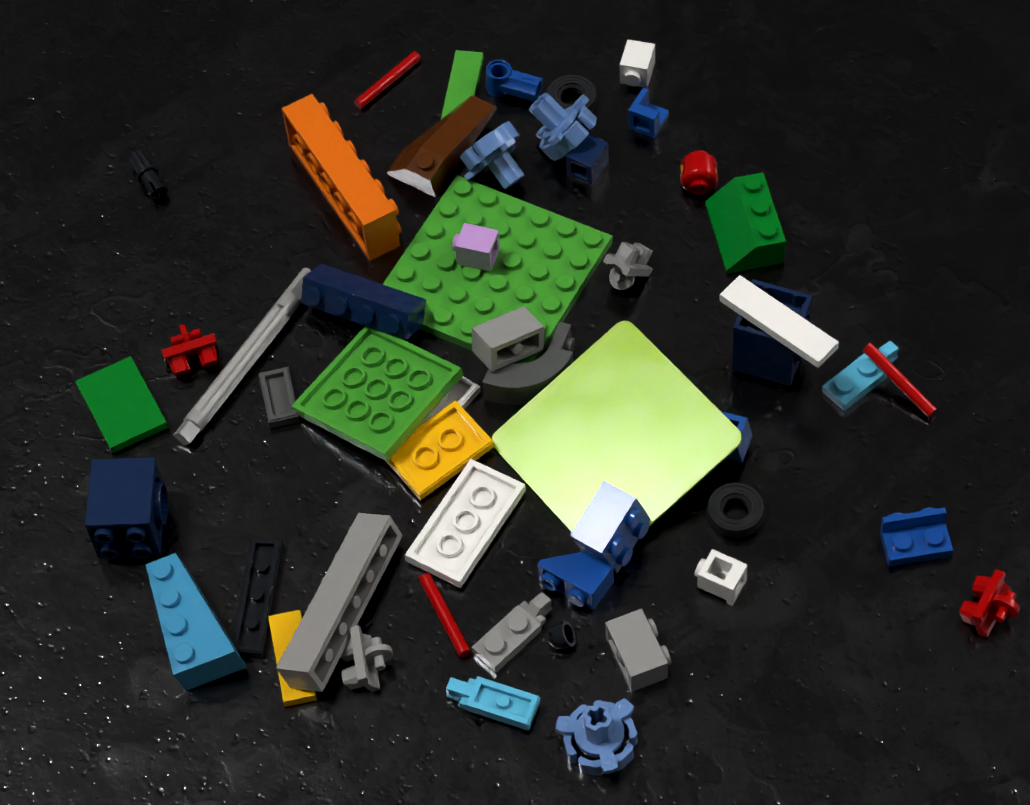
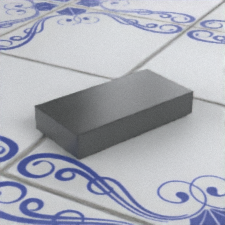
[258,367,300,428]

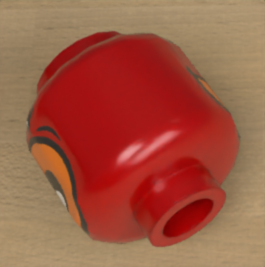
[680,150,718,195]

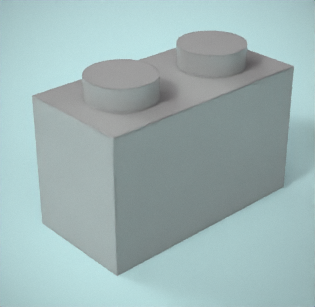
[472,306,544,372]
[605,608,672,692]

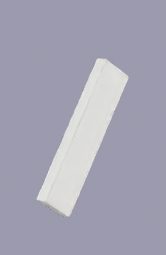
[719,275,839,368]

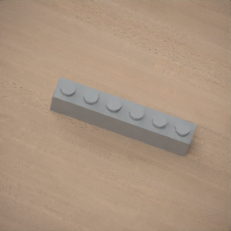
[276,513,403,692]

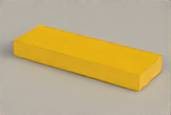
[268,610,317,707]

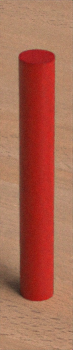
[354,51,421,109]
[862,342,937,417]
[419,573,471,658]

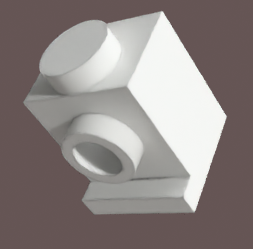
[694,549,748,606]

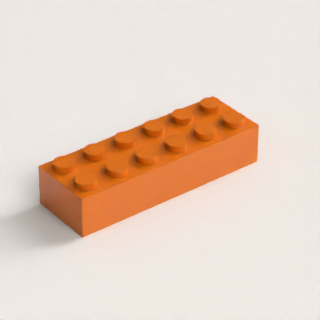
[282,94,402,261]

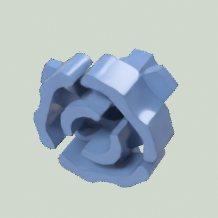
[529,92,597,161]
[460,121,525,190]
[555,698,638,776]

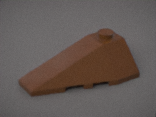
[387,95,497,198]

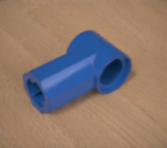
[486,59,543,102]

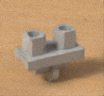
[603,242,653,290]
[341,625,393,692]

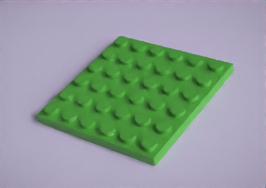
[383,175,613,364]

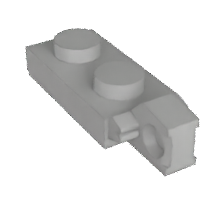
[472,592,552,673]

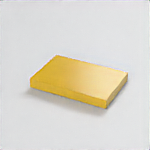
[386,400,494,501]

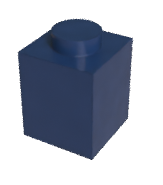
[566,134,609,185]

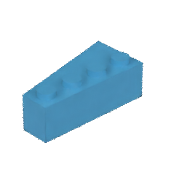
[145,553,247,691]

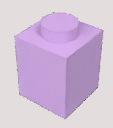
[452,223,500,271]

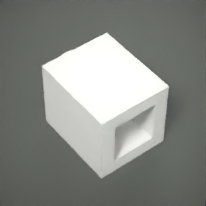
[620,39,655,88]

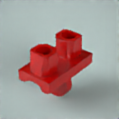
[161,324,218,378]
[959,569,1020,637]

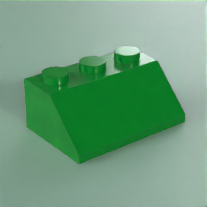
[705,172,786,274]

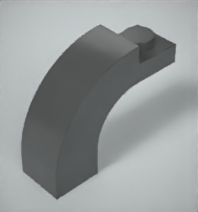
[482,322,575,405]

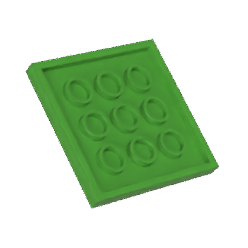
[291,326,464,461]

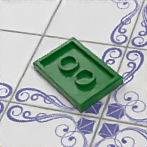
[75,356,169,454]

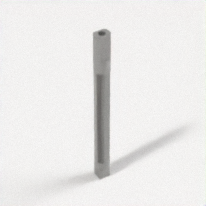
[173,268,311,445]

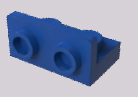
[880,507,953,567]

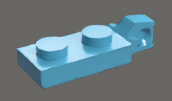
[822,341,899,411]
[446,676,540,731]

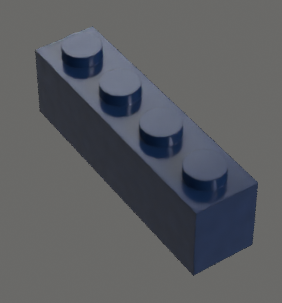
[301,264,426,340]

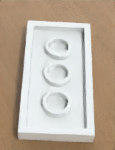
[405,459,526,588]

